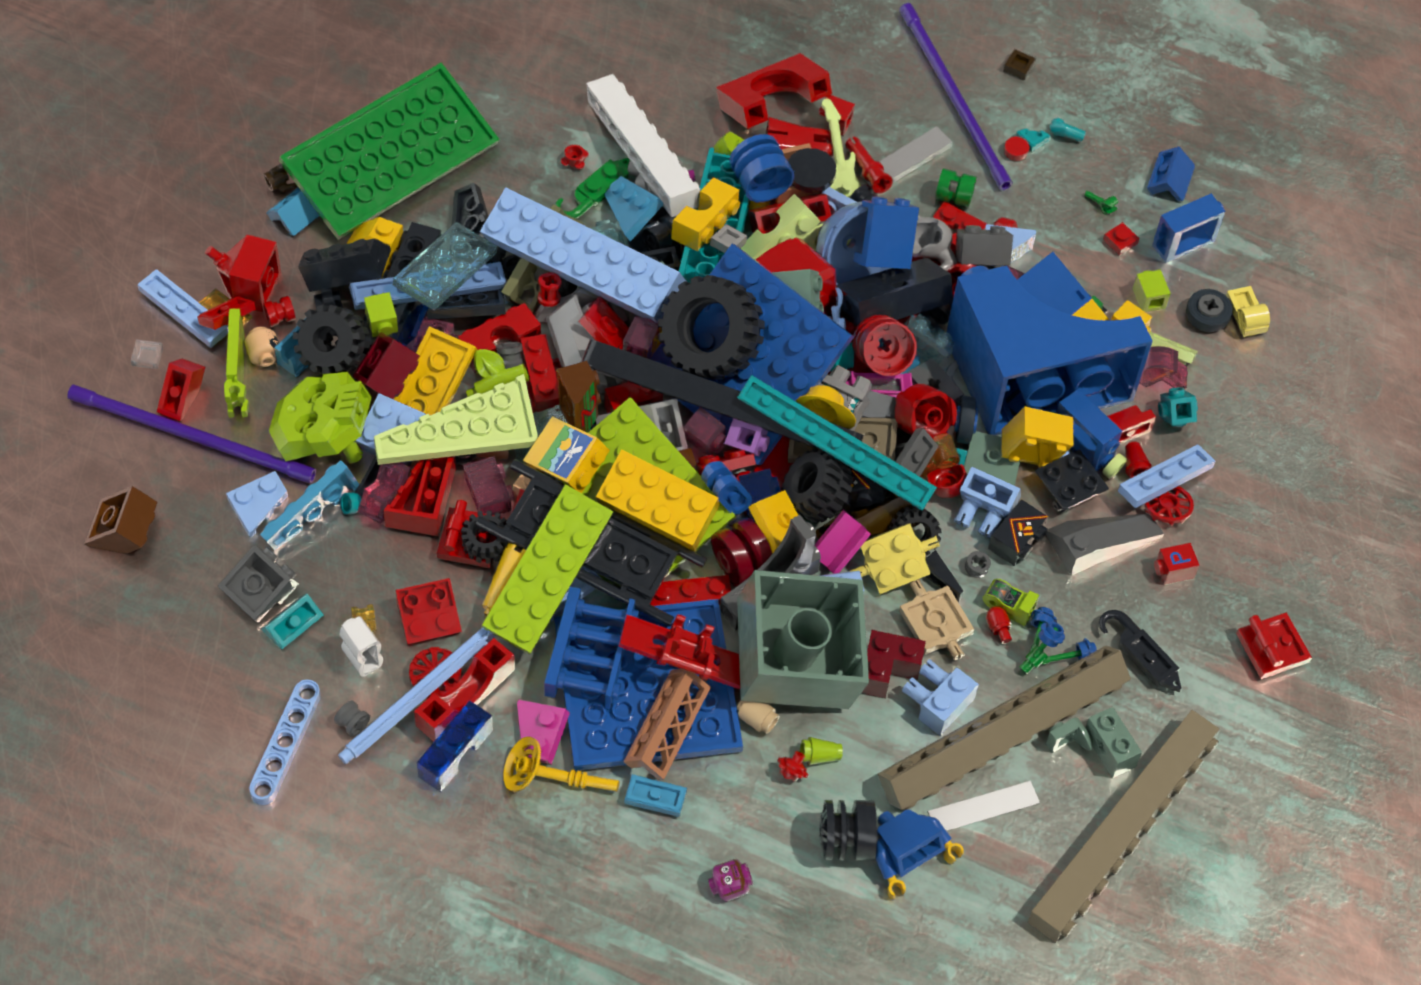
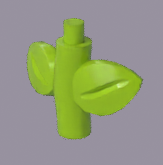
[466,349,530,397]

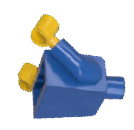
[876,810,964,900]

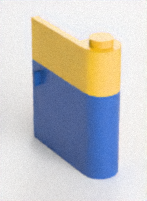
[1017,252,1109,321]

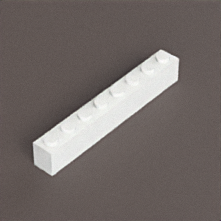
[586,74,700,217]

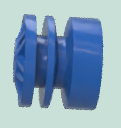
[729,134,795,203]

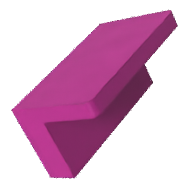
[814,510,870,574]

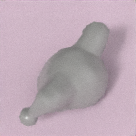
[912,214,957,270]

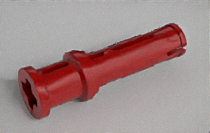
[845,137,893,194]

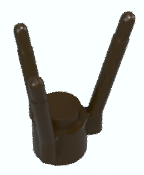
[263,163,298,193]

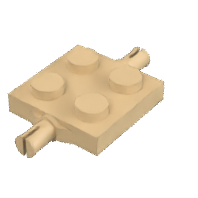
[899,579,974,660]

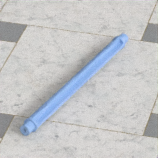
[338,628,497,764]

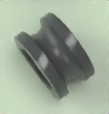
[965,551,991,578]

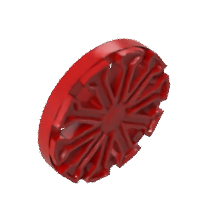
[409,647,462,698]

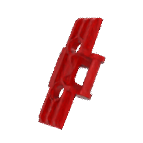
[618,614,740,689]

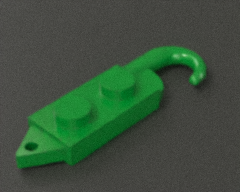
[555,158,630,219]

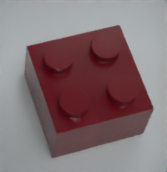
[353,332,420,399]

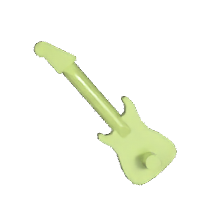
[821,99,861,198]

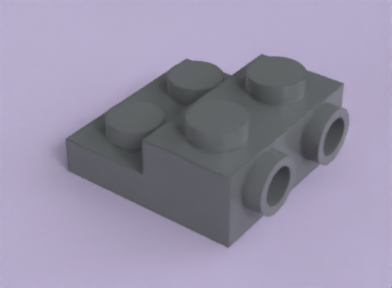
[218,545,299,623]

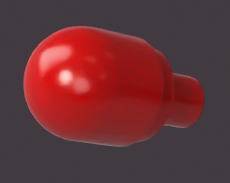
[986,606,1012,644]

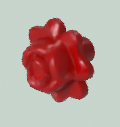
[777,751,809,781]

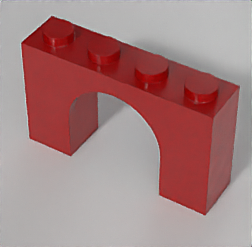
[716,53,832,129]

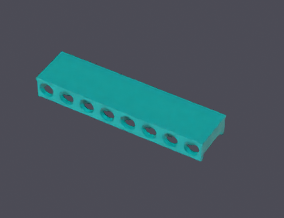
[679,147,750,283]

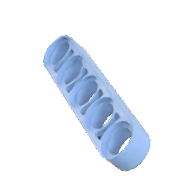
[249,679,321,805]

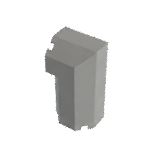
[545,289,623,403]

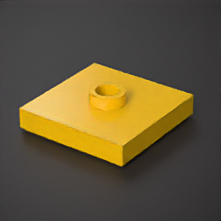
[749,490,798,553]

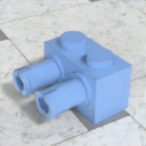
[953,467,1021,539]
[902,659,979,736]

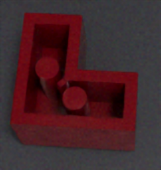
[861,630,926,699]

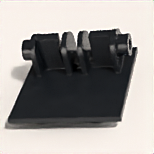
[1035,449,1109,512]

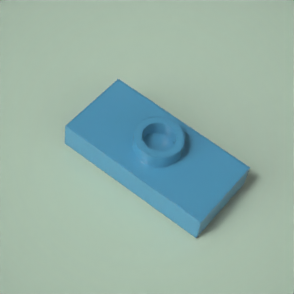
[624,774,687,817]

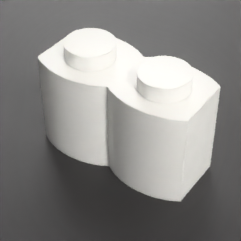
[340,616,383,677]

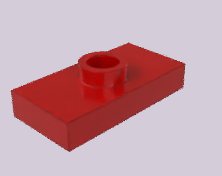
[197,296,256,330]

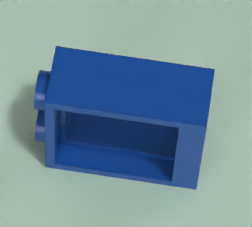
[1152,193,1225,263]
[1056,389,1122,471]

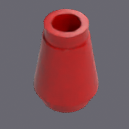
[1125,441,1152,478]

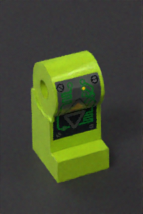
[982,579,1039,626]

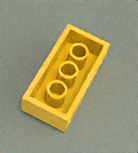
[596,449,720,552]

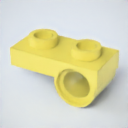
[1226,286,1270,337]

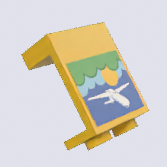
[523,416,610,493]

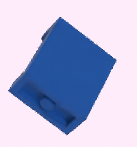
[853,197,919,269]

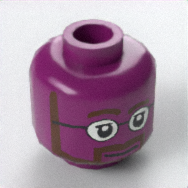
[708,859,753,901]

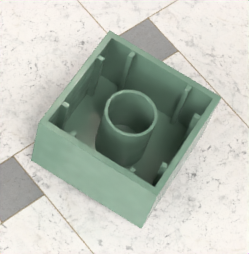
[737,570,869,709]

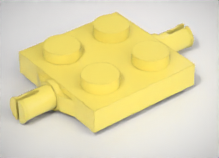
[850,523,940,594]

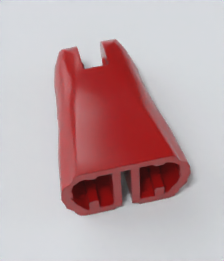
[766,117,834,158]

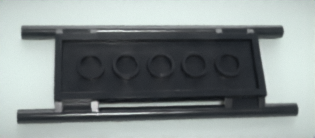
[475,459,707,627]

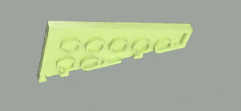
[374,374,538,465]

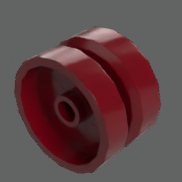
[711,517,773,587]

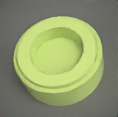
[1102,453,1127,479]

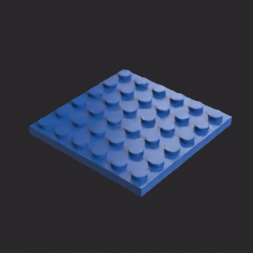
[650,243,854,465]
[554,599,743,771]

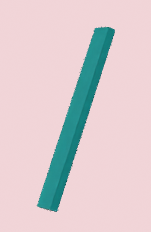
[737,375,937,511]

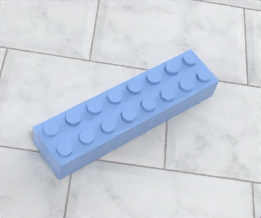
[480,187,686,325]

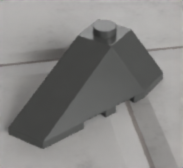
[1045,513,1164,575]

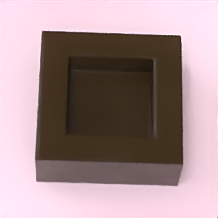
[1003,49,1036,80]

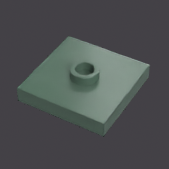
[964,431,1020,486]

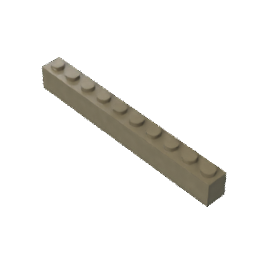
[877,646,1131,810]
[1028,710,1220,943]

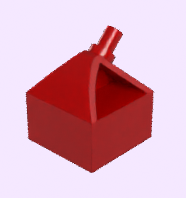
[205,235,281,312]

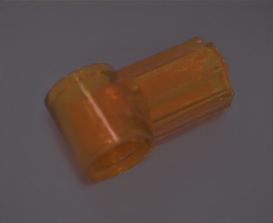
[920,434,960,477]

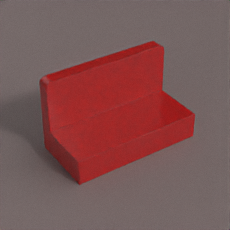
[1107,405,1156,444]

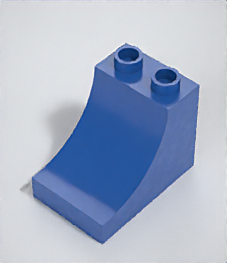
[945,266,1153,435]

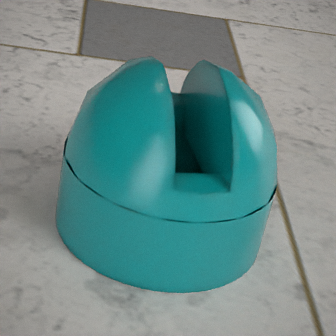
[340,492,364,514]

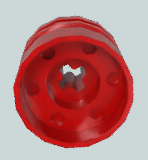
[852,315,917,376]

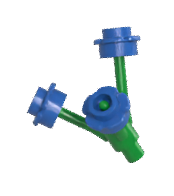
[1019,607,1097,674]

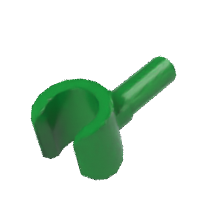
[1084,191,1119,214]

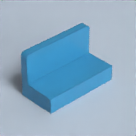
[266,187,320,236]

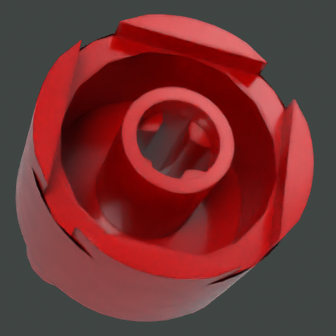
[895,384,957,442]

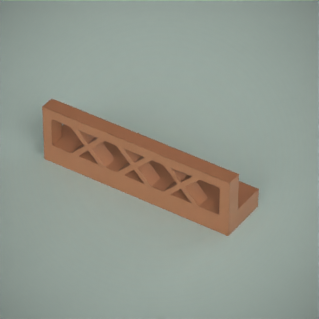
[624,669,711,780]

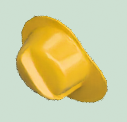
[796,385,856,429]

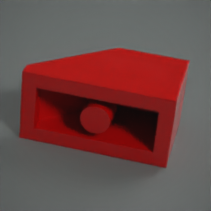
[156,358,206,421]

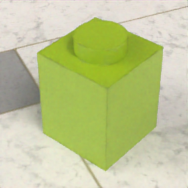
[1132,269,1171,312]
[364,292,398,337]

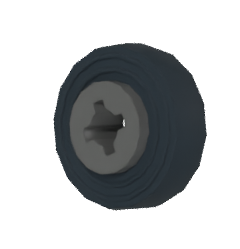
[1186,289,1233,332]

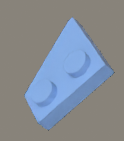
[226,471,288,538]

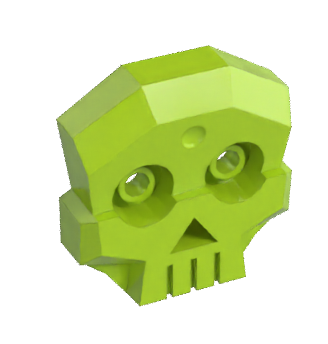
[269,372,372,463]

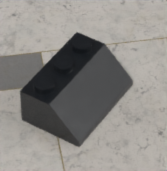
[298,238,391,292]

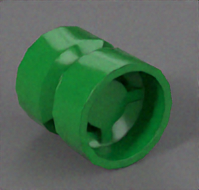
[935,168,977,208]

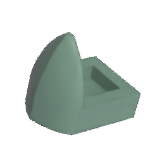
[1046,717,1092,753]

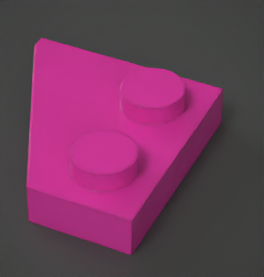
[517,699,570,765]

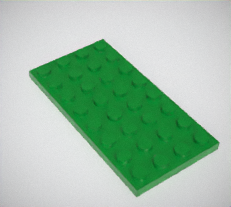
[279,62,500,240]

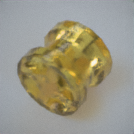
[351,604,377,632]

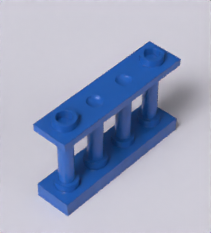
[544,587,639,709]

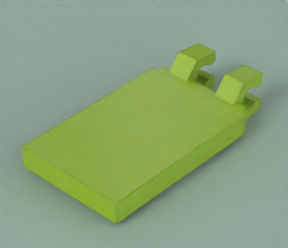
[224,309,249,417]

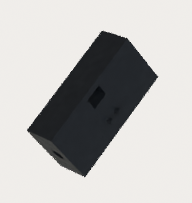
[836,258,953,327]

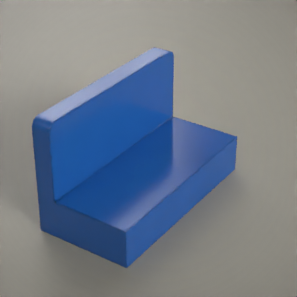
[1147,146,1195,202]

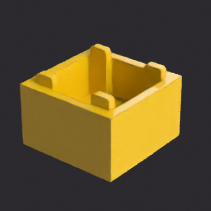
[1002,407,1073,467]

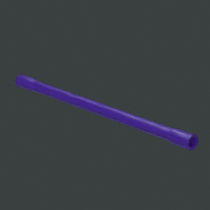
[899,3,1013,191]
[67,384,316,484]

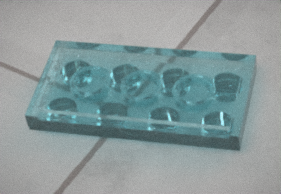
[393,222,497,311]

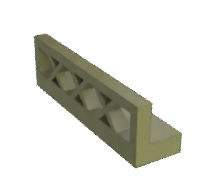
[501,204,585,313]

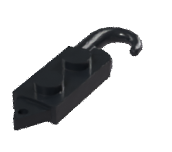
[1099,610,1182,692]

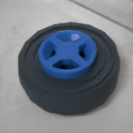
[954,396,978,444]

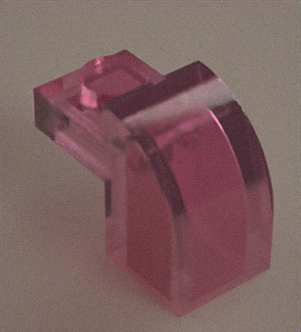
[1139,346,1188,389]
[358,462,410,524]

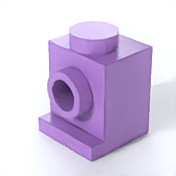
[724,418,770,456]

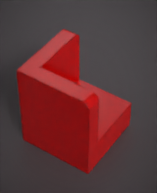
[819,95,855,136]

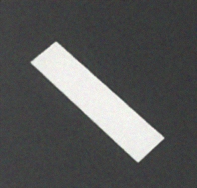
[928,781,1040,831]

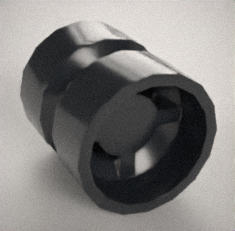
[641,213,681,251]

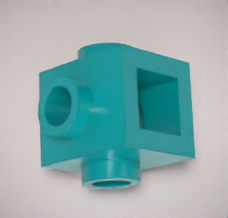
[1158,387,1198,427]

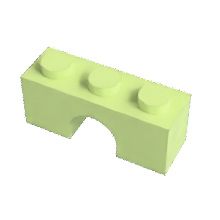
[741,194,821,259]

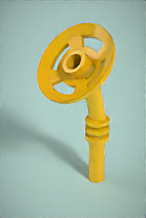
[503,736,619,792]

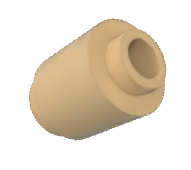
[737,701,780,734]

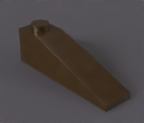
[815,490,920,540]

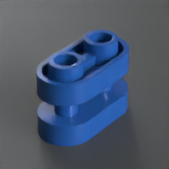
[701,461,752,515]

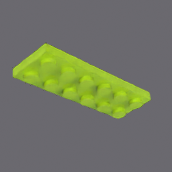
[482,484,613,655]

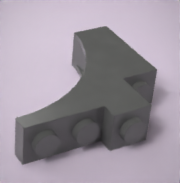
[720,515,821,631]

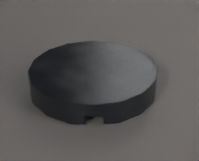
[788,148,836,193]

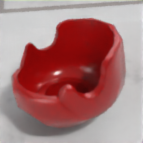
[927,462,967,498]

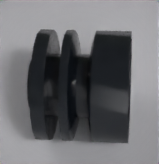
[819,800,877,860]

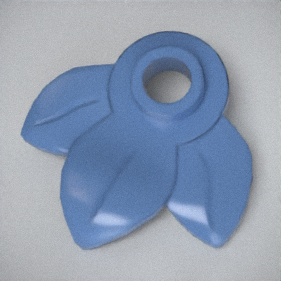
[829,288,846,330]

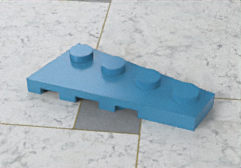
[260,460,360,551]

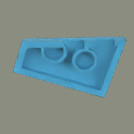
[604,176,664,241]

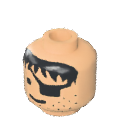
[244,327,279,367]

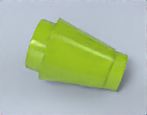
[800,737,843,765]

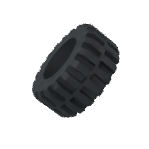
[658,275,765,380]

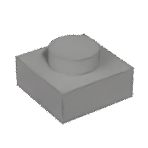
[710,224,747,253]

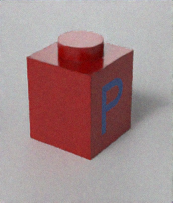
[1154,543,1200,585]

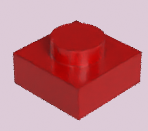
[1103,222,1140,256]

